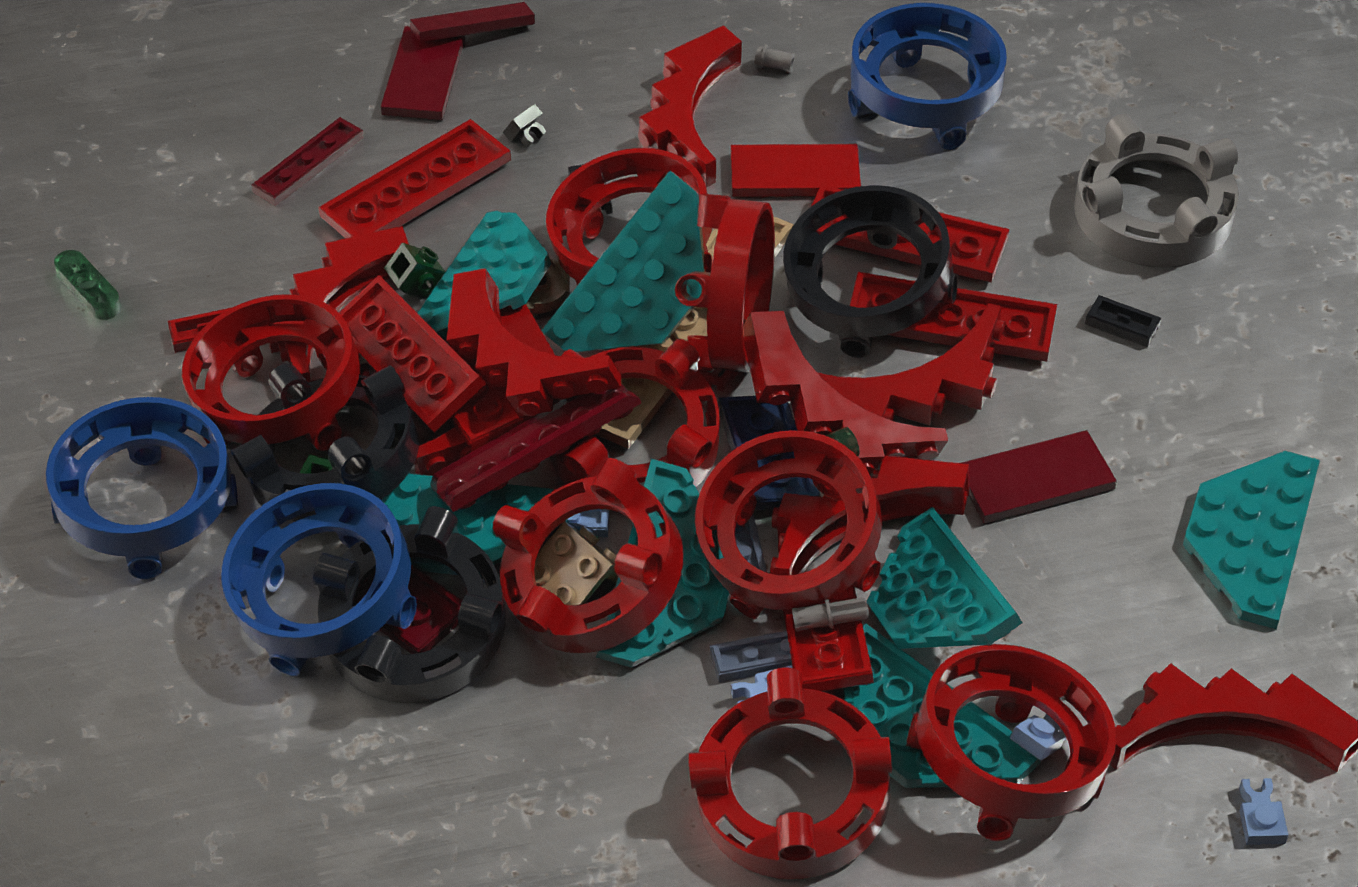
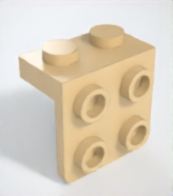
[534,521,618,605]

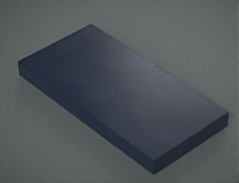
[718,395,821,511]

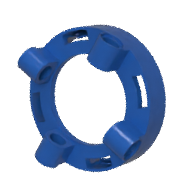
[848,3,1007,150]
[46,397,238,579]
[221,483,417,676]

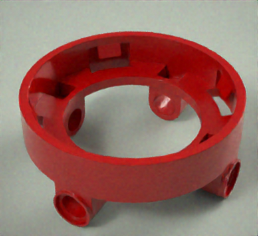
[546,148,712,285]
[675,194,775,373]
[182,294,360,451]
[550,338,720,487]
[695,430,882,619]
[493,458,683,653]
[906,644,1116,841]
[689,667,892,879]

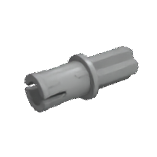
[792,598,869,632]

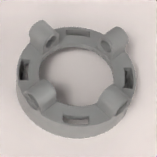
[1074,114,1239,267]

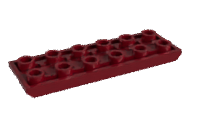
[430,384,642,512]

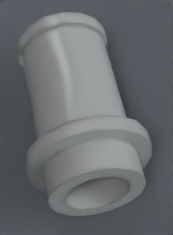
[754,44,795,73]

